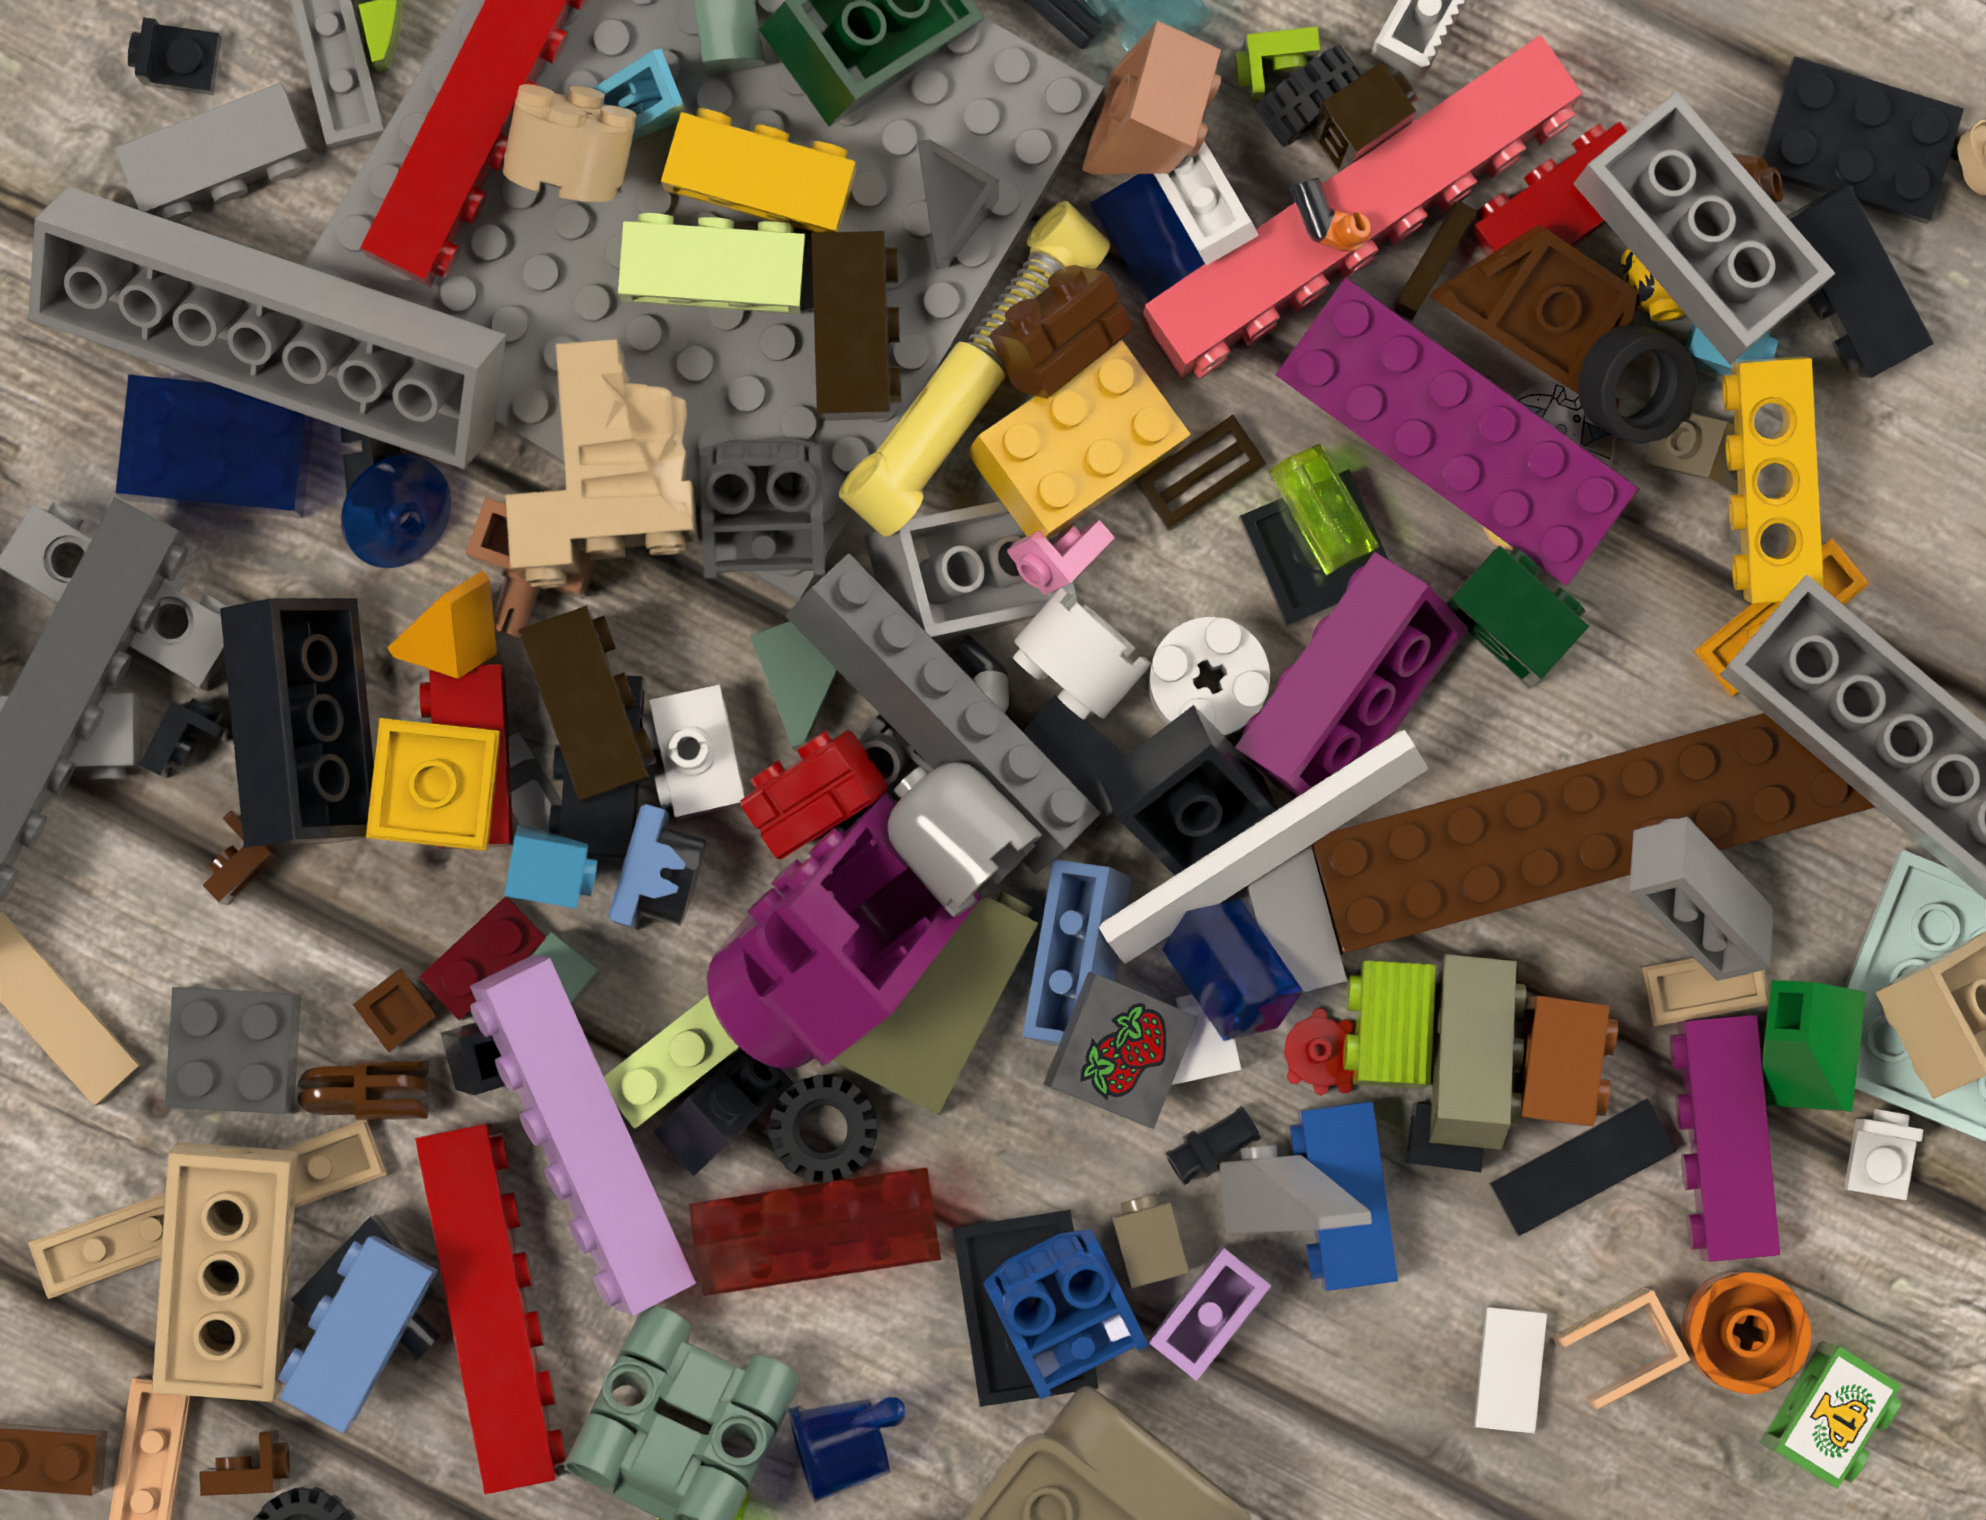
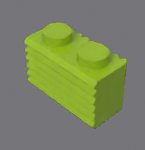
[1343,960,1436,1089]

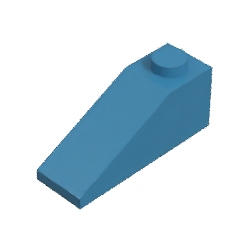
[504,824,598,909]

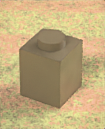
[1111,1194,1190,1289]

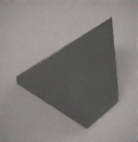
[918,139,999,269]

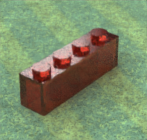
[689,1167,941,1296]

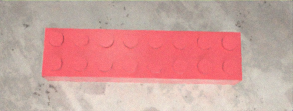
[1141,35,1582,380]

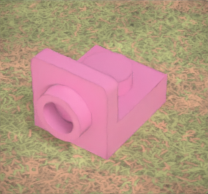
[1007,520,1115,595]

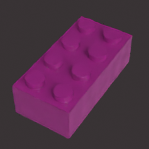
[1235,552,1469,799]

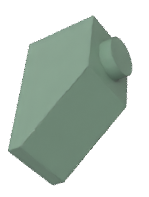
[750,621,839,751]

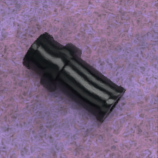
[1165,1106,1261,1186]

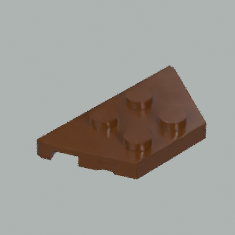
[1430,224,1638,409]

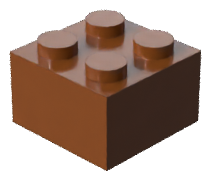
[1514,996,1618,1127]

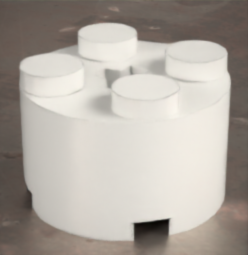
[1012,587,1151,720]
[1148,617,1270,738]

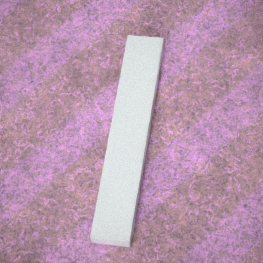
[1099,730,1429,964]

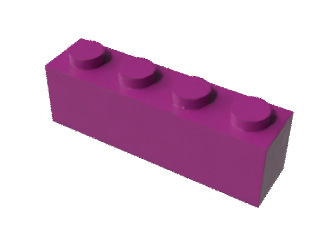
[1669,1015,1781,1262]

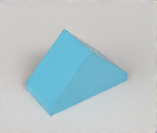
[593,49,686,141]

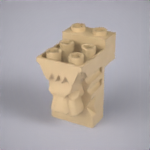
[505,339,699,589]

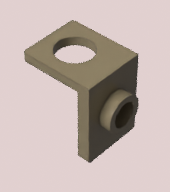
[1644,413,1738,495]

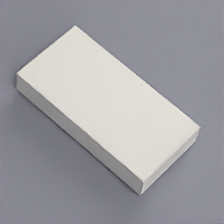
[1474,1307,1547,1434]

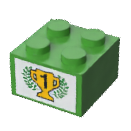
[1759,1341,1902,1489]

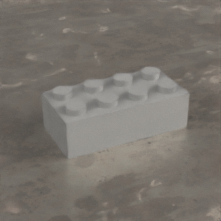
[1573,91,1835,365]

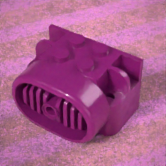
[707,793,981,1069]

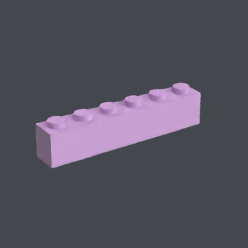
[470,954,696,1316]

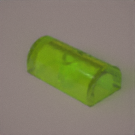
[1268,443,1379,576]

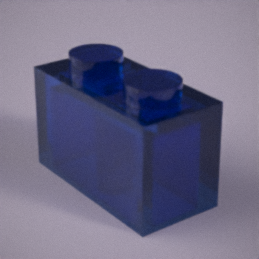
[1162,899,1303,1041]

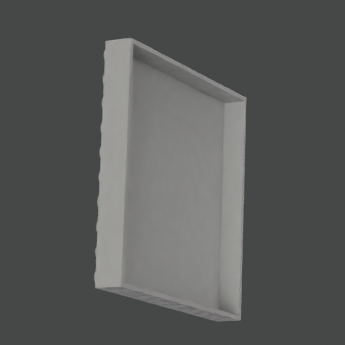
[303,0,1104,602]

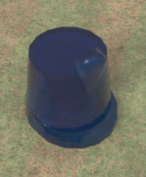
[788,1396,906,1503]

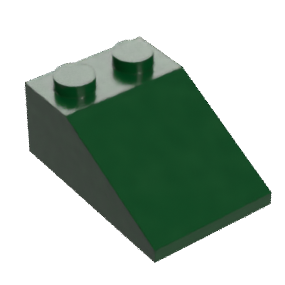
[759,0,985,127]

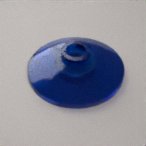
[341,454,452,568]

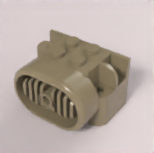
[962,1386,1251,1520]

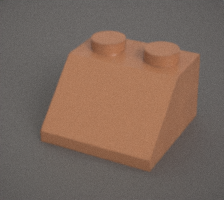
[1082,20,1221,175]

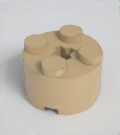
[503,84,636,202]

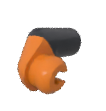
[1291,178,1372,252]

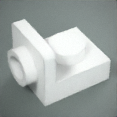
[1844,1109,1924,1200]

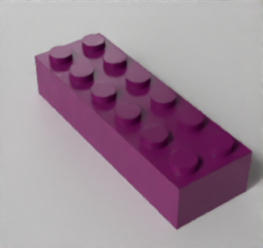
[1275,278,1641,586]

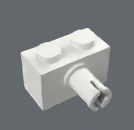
[642,684,746,820]

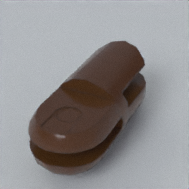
[297,1059,429,1120]

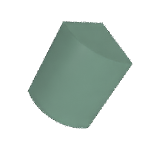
[693,0,766,75]

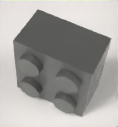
[165,987,301,1114]

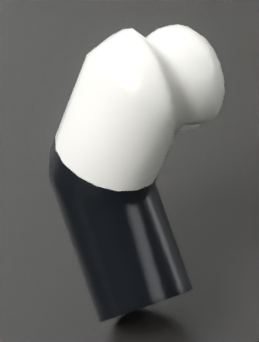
[950,635,1009,713]

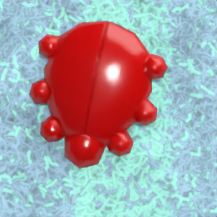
[1284,1007,1354,1096]

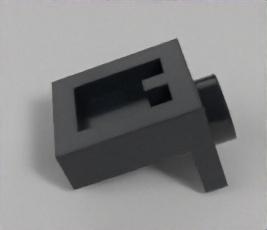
[128,17,222,95]
[139,698,232,778]

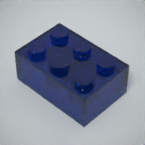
[115,374,314,518]

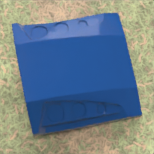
[983,1229,1149,1400]

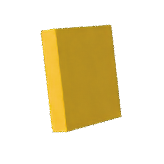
[366,718,501,852]

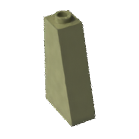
[833,891,1038,1115]

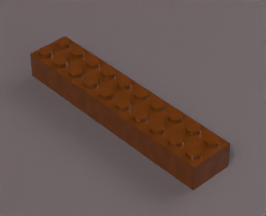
[1311,713,1876,955]

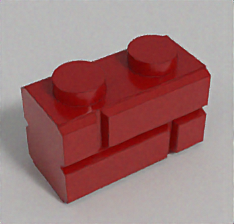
[740,729,888,860]

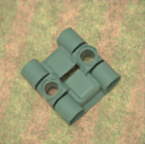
[564,1305,801,1520]

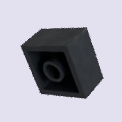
[1099,705,1278,876]

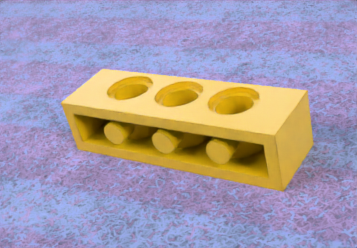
[1722,356,1824,604]

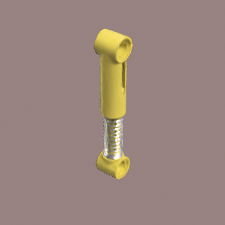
[839,201,1110,537]

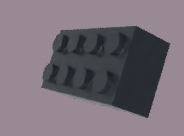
[220,598,374,848]

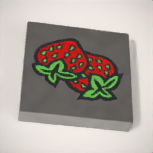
[1043,972,1199,1129]

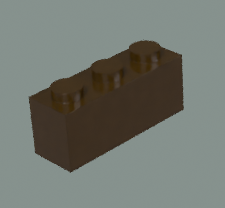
[1311,62,1417,173]
[812,231,902,421]
[518,605,657,804]

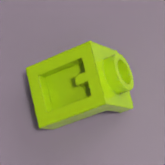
[1235,26,1320,101]

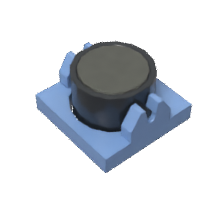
[608,804,706,930]

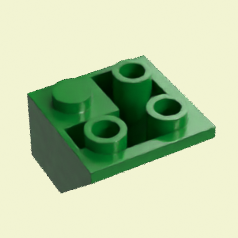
[1762,980,1866,1112]

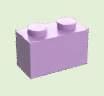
[1147,1246,1272,1381]

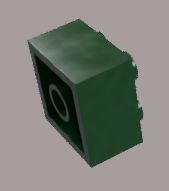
[1446,545,1590,688]

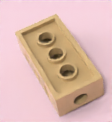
[152,1142,299,1402]

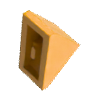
[387,570,497,679]

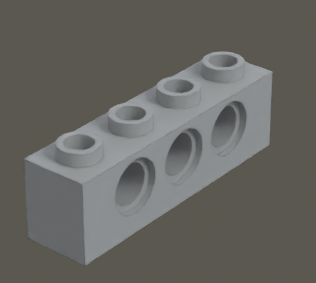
[0,502,227,691]

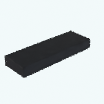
[1489,1098,1676,1236]

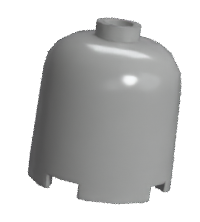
[887,762,1042,918]

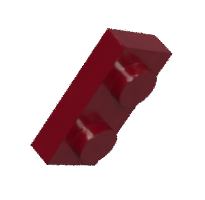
[419,896,546,1021]

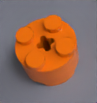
[1681,1270,1811,1394]

